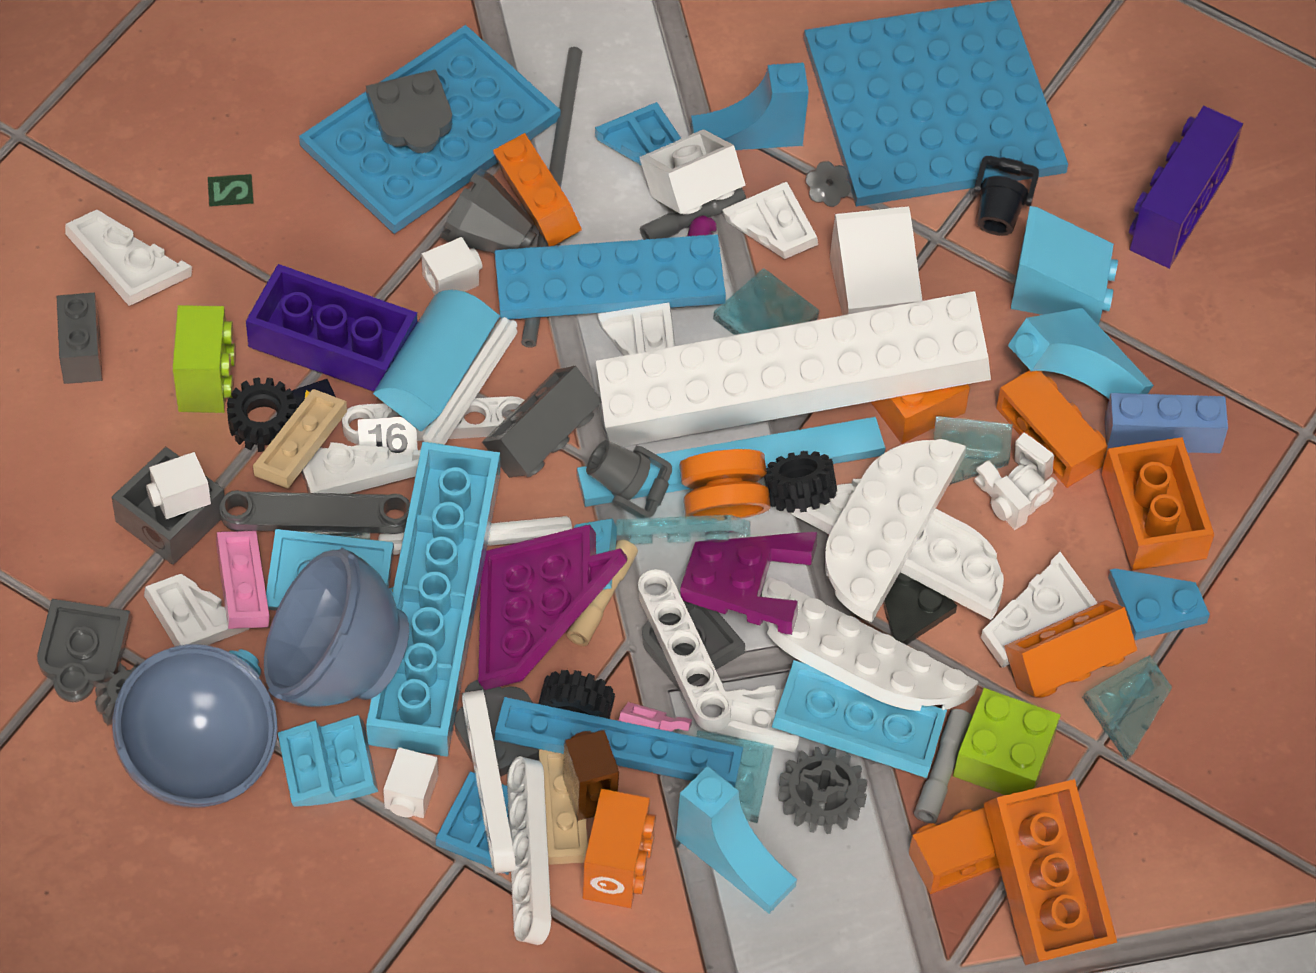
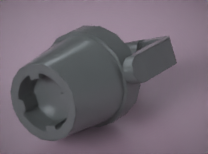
[586,440,672,519]

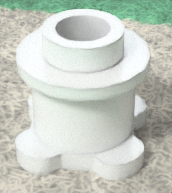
[1008,463,1057,516]

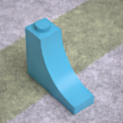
[1008,308,1154,399]
[676,766,797,914]

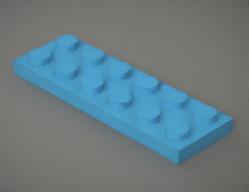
[495,234,726,319]

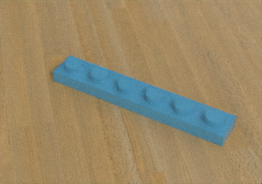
[495,697,743,787]

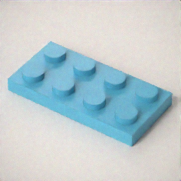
[772,660,947,778]

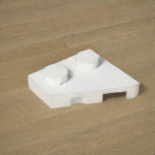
[722,182,818,259]
[598,303,675,356]
[144,574,249,646]
[716,685,799,753]

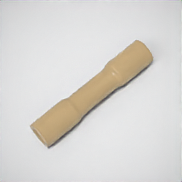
[567,540,638,646]

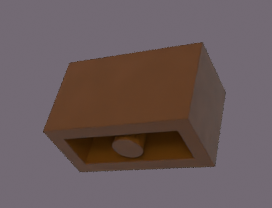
[563,730,619,821]

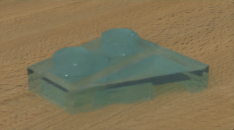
[933,416,1013,485]
[1082,655,1172,760]

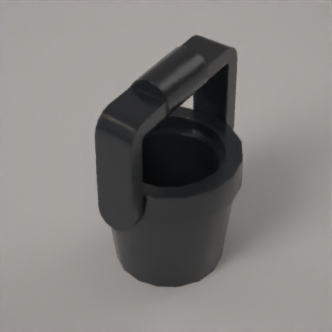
[974,156,1039,236]

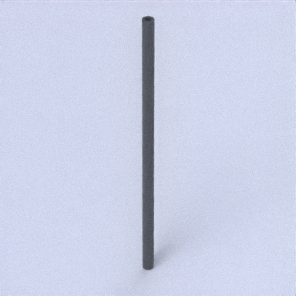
[521,47,582,348]

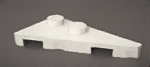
[301,442,421,494]

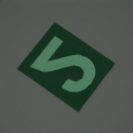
[207,174,254,207]

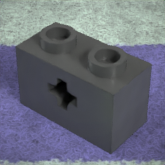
[56,292,102,384]

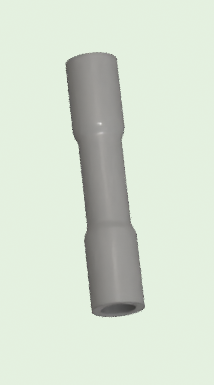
[914,709,973,823]

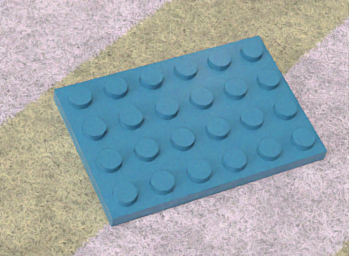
[299,25,561,234]

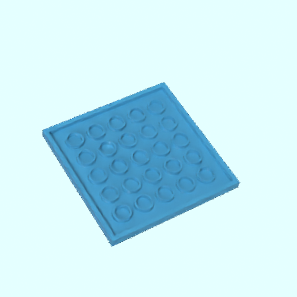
[803,0,1068,207]

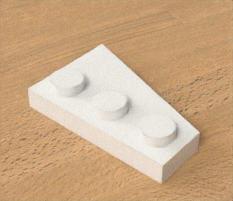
[65,210,192,306]
[981,552,1098,668]

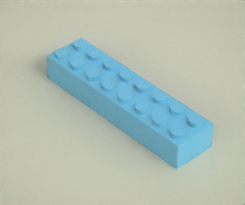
[366,442,500,757]

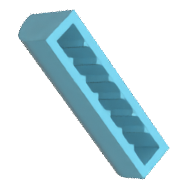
[373,290,500,431]

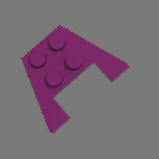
[680,532,817,635]

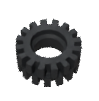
[227,377,297,452]
[764,451,838,513]
[538,670,615,719]

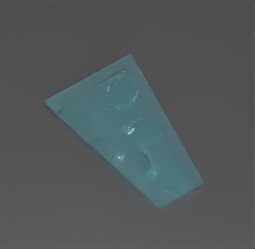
[616,515,751,545]

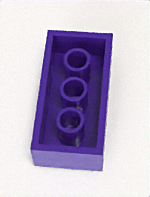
[1129,105,1243,269]
[246,264,417,391]

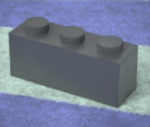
[482,366,602,478]

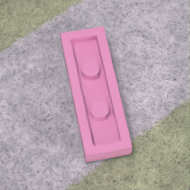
[216,531,269,629]

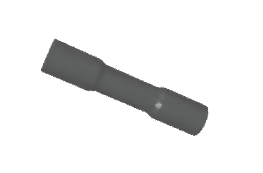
[640,187,746,240]

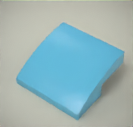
[278,715,379,807]

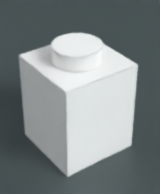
[422,237,482,295]
[146,452,211,519]
[384,747,438,818]

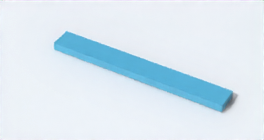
[577,417,885,507]

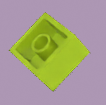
[173,305,236,413]
[953,688,1061,795]

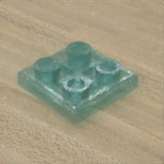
[713,268,820,335]

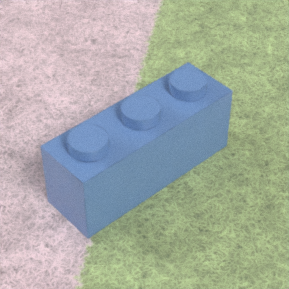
[1105,393,1228,453]

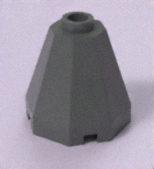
[440,169,537,253]

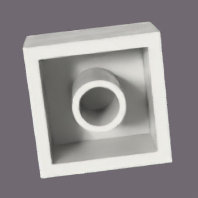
[639,129,745,214]

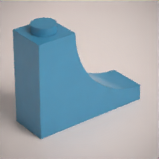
[691,63,809,150]

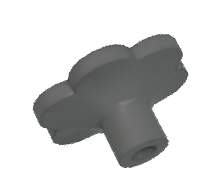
[806,161,851,207]

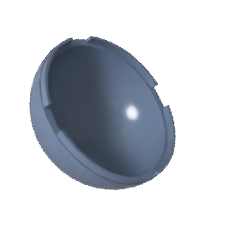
[112,644,277,808]

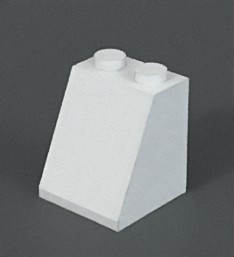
[830,206,923,316]

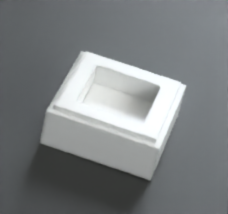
[1015,432,1054,480]

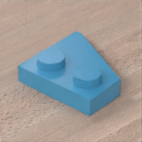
[595,102,682,166]
[1108,568,1210,640]
[436,771,509,875]

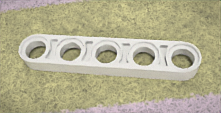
[342,396,524,444]
[638,569,731,732]
[462,690,515,874]
[507,756,551,945]

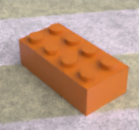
[983,779,1118,965]

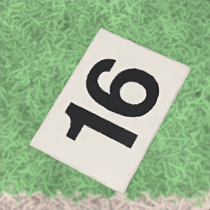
[358,417,418,456]

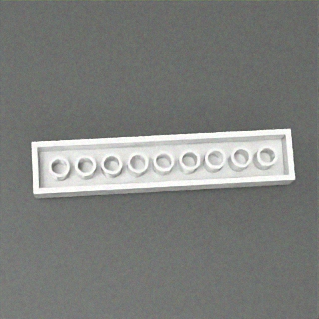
[596,291,991,447]

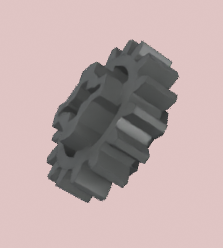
[778,747,867,834]

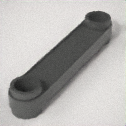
[219,490,410,534]

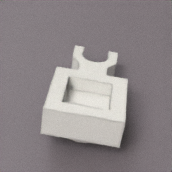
[974,460,1031,530]

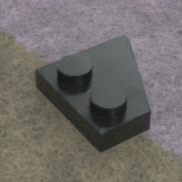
[884,572,957,645]

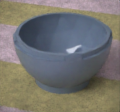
[264,547,409,707]

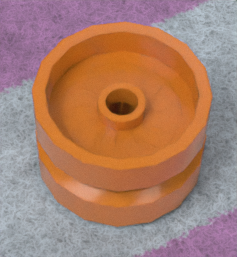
[679,449,771,522]

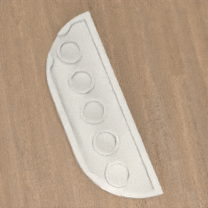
[825,439,966,622]
[791,479,1004,620]
[760,576,979,711]

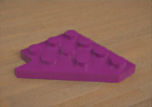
[478,524,627,690]

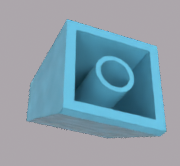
[1011,206,1118,325]

